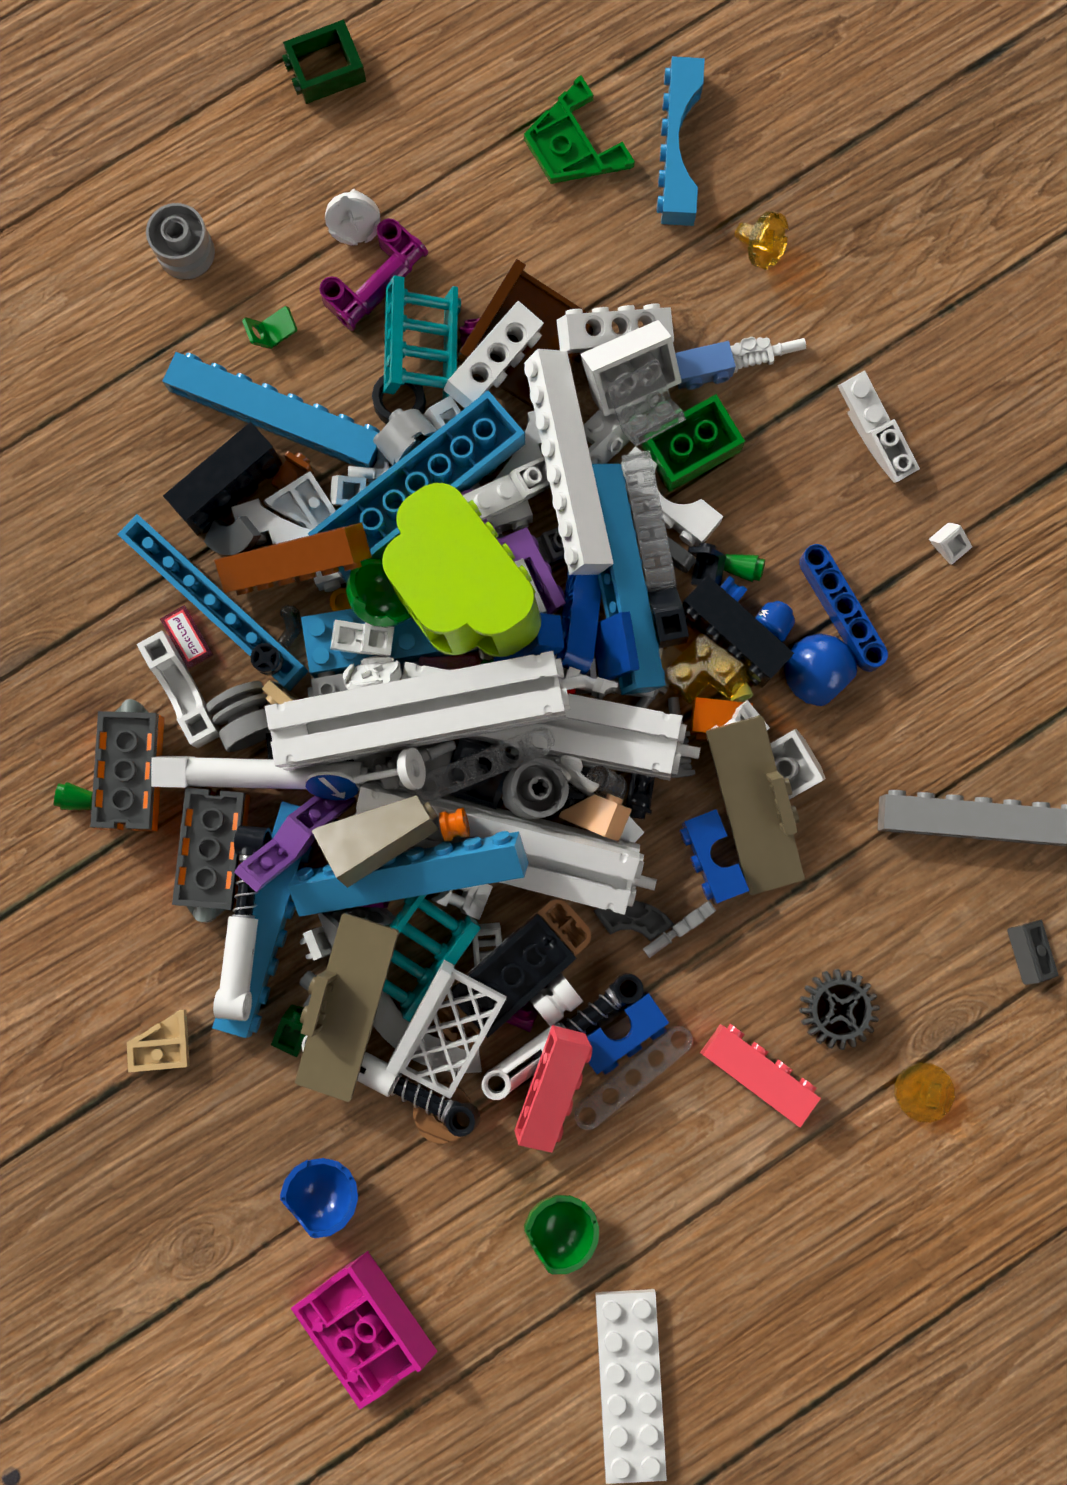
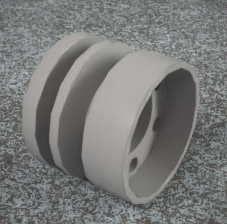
[206,681,271,752]

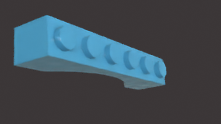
[657,56,705,226]

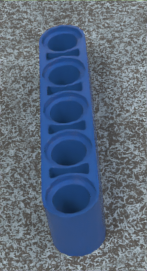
[799,544,888,672]
[556,571,601,675]

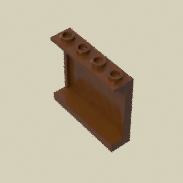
[457,259,593,409]

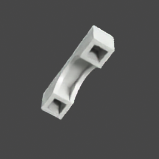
[621,446,723,547]
[137,631,220,748]

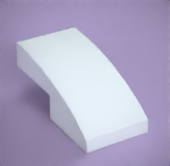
[330,620,394,656]

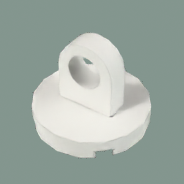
[325,189,381,245]
[343,656,402,690]

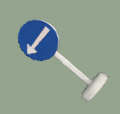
[305,747,426,801]

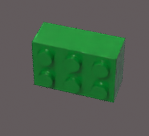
[641,394,745,492]

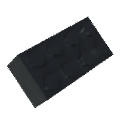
[163,421,282,536]
[682,575,794,688]

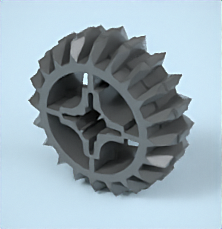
[799,969,880,1050]

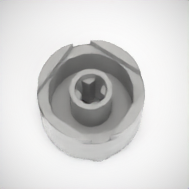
[373,408,437,466]
[502,758,569,820]

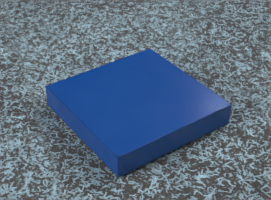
[595,612,640,680]

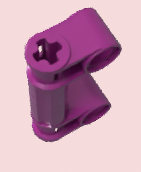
[319,218,428,331]

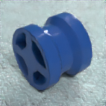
[721,576,748,602]

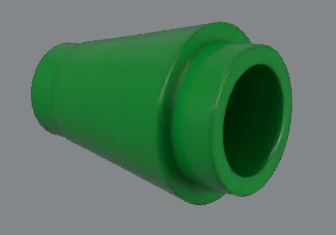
[724,554,766,583]
[53,782,93,810]

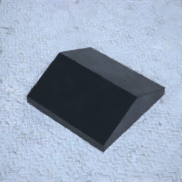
[441,738,515,810]

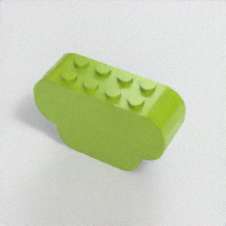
[382,483,541,657]

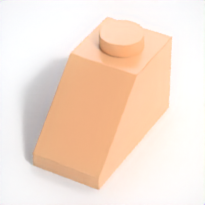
[559,793,632,842]

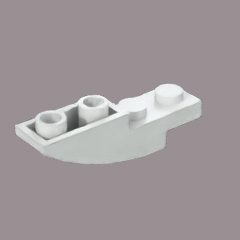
[838,371,920,483]
[463,456,551,520]

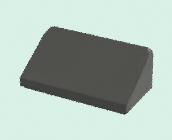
[1007,919,1059,985]

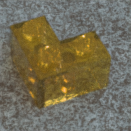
[665,633,749,704]

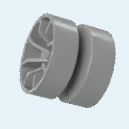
[146,203,215,279]

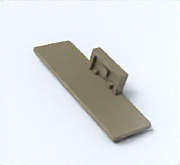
[706,715,805,895]
[295,913,399,1102]

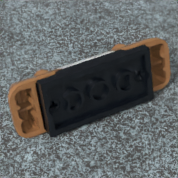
[433,899,591,1050]

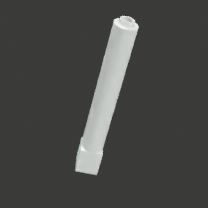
[151,756,370,791]

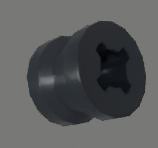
[250,643,284,676]

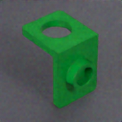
[242,306,297,349]

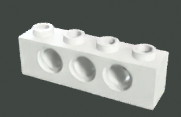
[444,301,544,408]
[557,303,674,353]

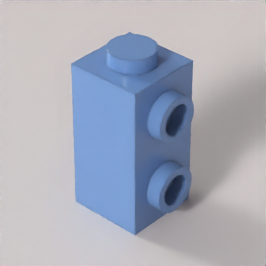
[675,341,736,390]

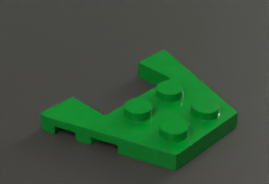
[524,75,635,184]

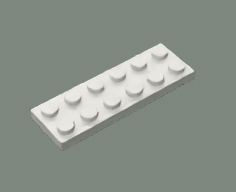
[595,1289,667,1484]

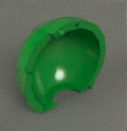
[346,557,411,628]
[524,1195,599,1275]

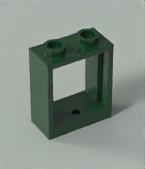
[282,19,366,104]

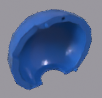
[784,633,858,706]
[280,1158,358,1238]

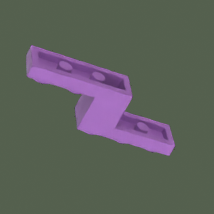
[461,489,566,614]
[234,796,356,892]

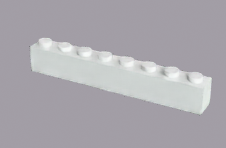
[524,349,614,575]

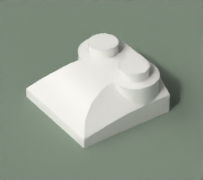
[770,729,826,800]

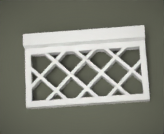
[386,960,507,1099]

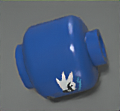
[755,601,795,642]

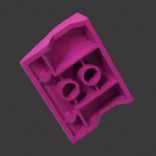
[291,1251,438,1409]

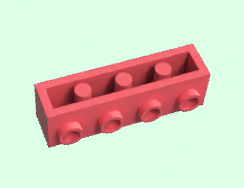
[700,1024,821,1128]
[514,1025,592,1153]

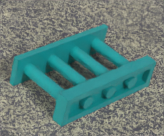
[383,275,461,400]
[383,895,481,1022]

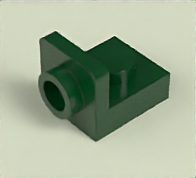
[271,1004,306,1058]

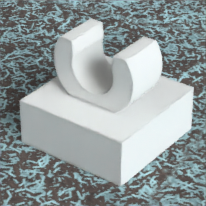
[300,926,332,961]

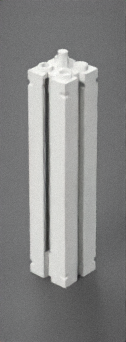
[265,651,585,771]
[401,662,700,781]
[356,779,657,915]

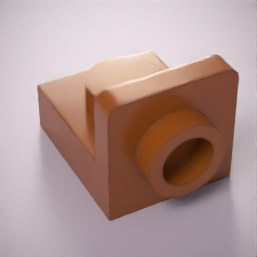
[271,451,314,490]

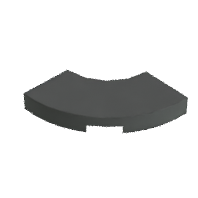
[204,516,261,555]
[594,901,674,941]

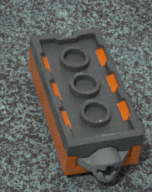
[90,699,165,831]
[172,788,250,923]

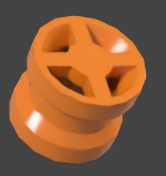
[439,808,470,842]

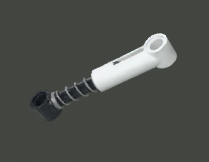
[213,825,272,1021]
[482,973,644,1100]
[302,1035,480,1137]

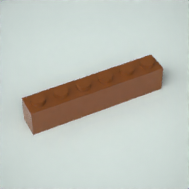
[214,522,372,595]

